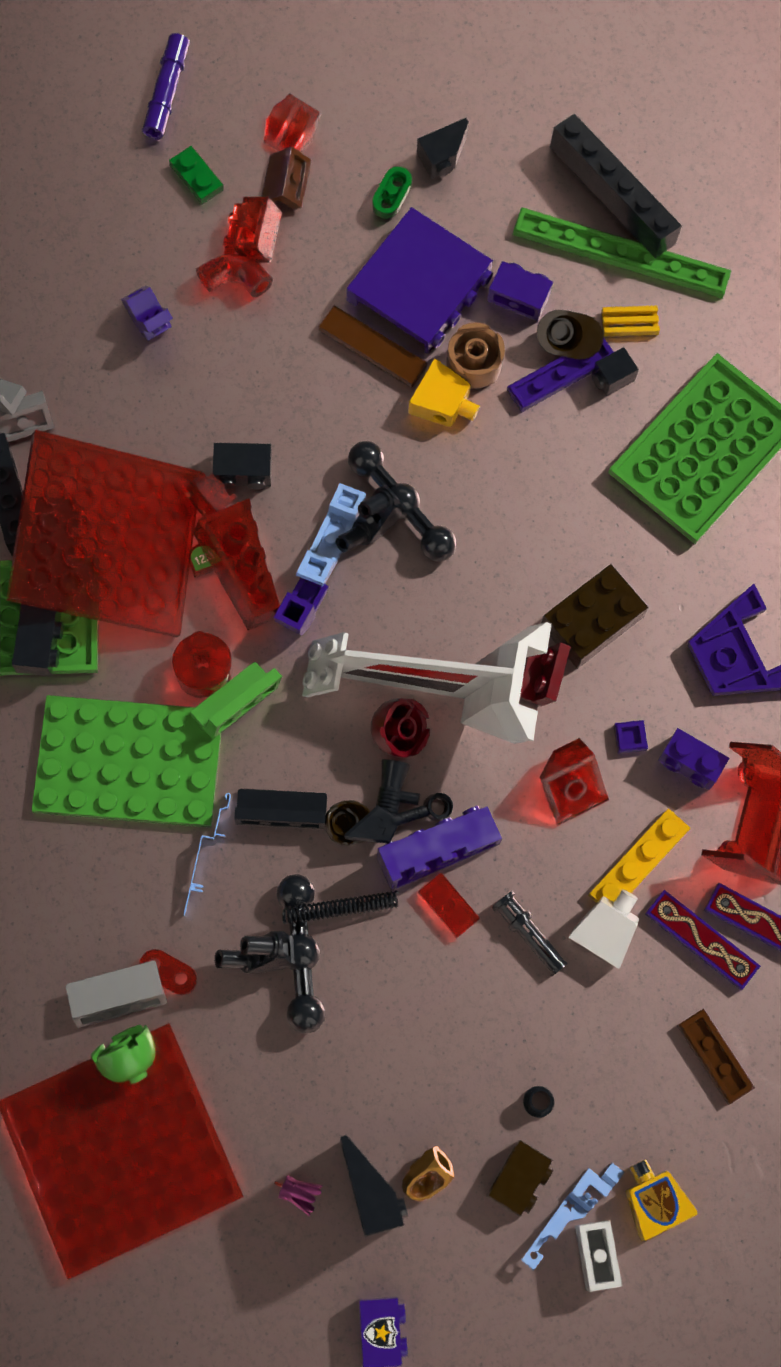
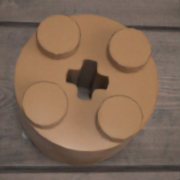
[446,323,505,389]

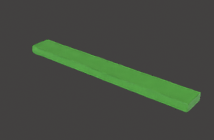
[513,207,732,298]

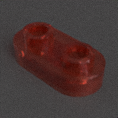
[139,949,197,996]

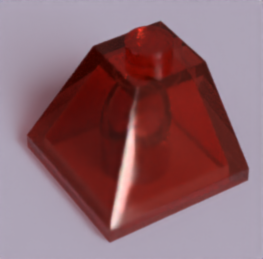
[539,738,609,826]

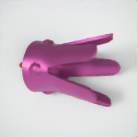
[274,1175,323,1217]

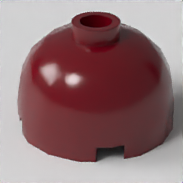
[370,698,430,757]

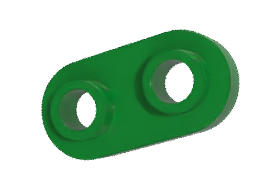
[373,167,412,219]

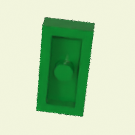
[169,146,224,204]

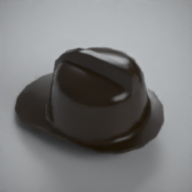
[537,310,604,359]

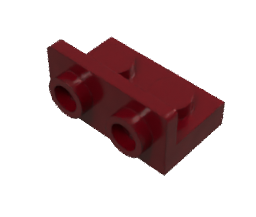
[520,642,571,706]

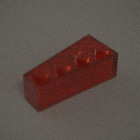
[193,498,280,631]

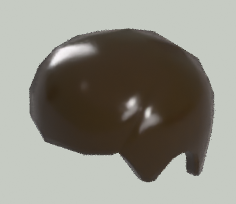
[325,800,370,846]

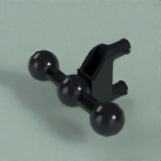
[336,441,457,562]
[215,874,326,1034]

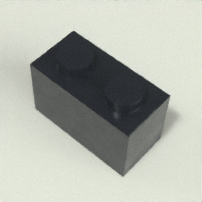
[213,443,272,489]

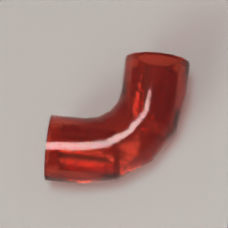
[196,254,273,297]

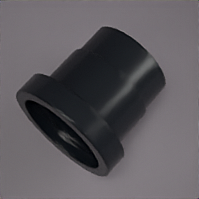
[523,1086,554,1118]

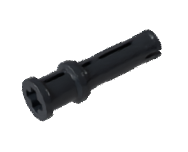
[492,891,568,975]

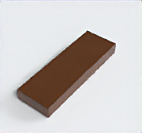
[677,1009,755,1105]

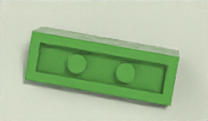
[190,662,282,739]

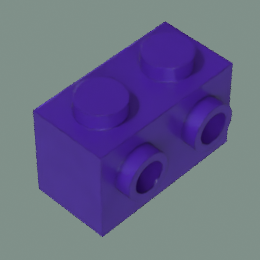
[658,728,730,790]

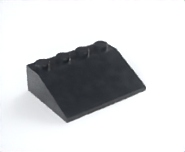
[340,1135,408,1236]

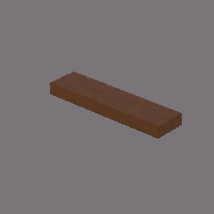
[319,305,427,388]

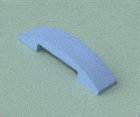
[296,483,366,586]

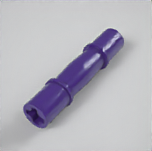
[142,33,190,139]

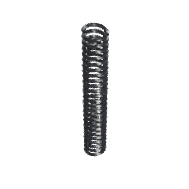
[282,890,399,925]

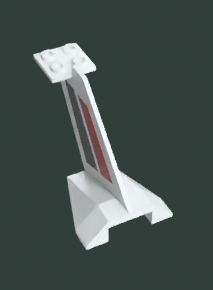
[302,622,551,744]

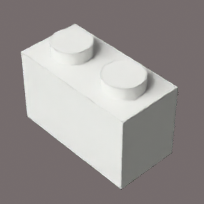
[575,1220,622,1292]

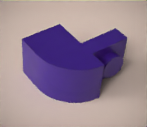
[121,286,173,341]
[274,577,329,635]

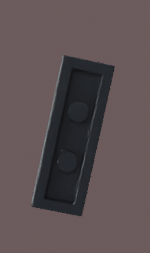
[234,789,327,829]

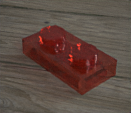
[418,873,480,939]

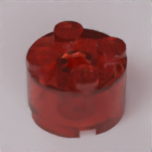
[172,631,233,698]

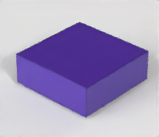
[613,720,648,754]

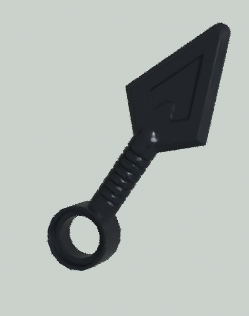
[344,793,453,844]

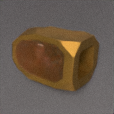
[402,1146,454,1201]

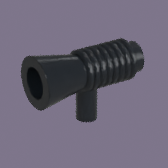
[376,759,420,815]

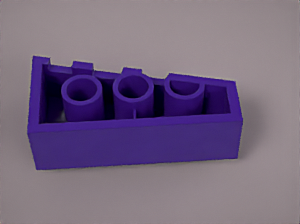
[377,806,502,891]

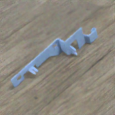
[184,793,231,916]
[522,1163,624,1270]

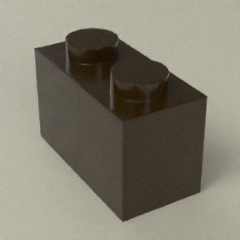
[486,1140,554,1216]

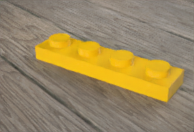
[588,808,691,903]

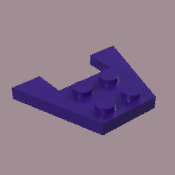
[687,584,781,696]

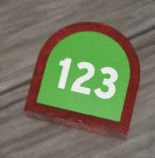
[188,543,222,578]

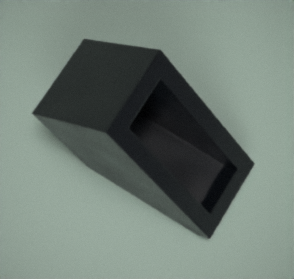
[417,118,469,179]

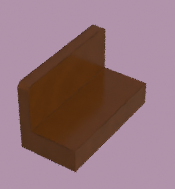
[261,147,311,210]

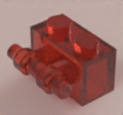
[223,197,282,263]

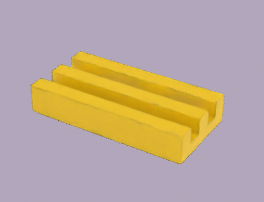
[601,305,660,337]

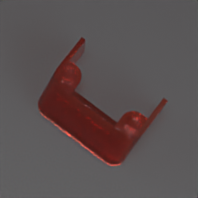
[701,742,781,885]

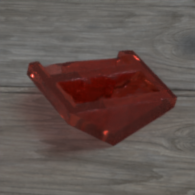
[264,93,322,153]

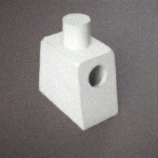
[569,889,639,969]

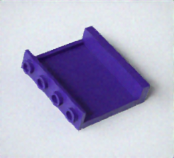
[347,207,493,355]

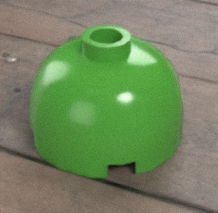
[91,1025,156,1084]

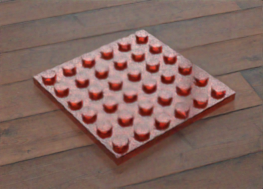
[6,430,202,637]
[0,1023,244,1280]

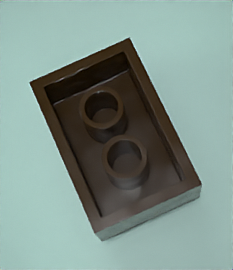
[541,564,649,669]

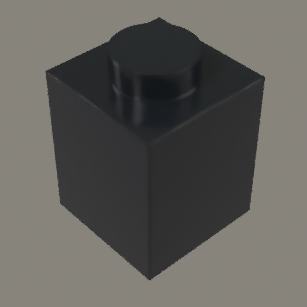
[592,347,639,396]

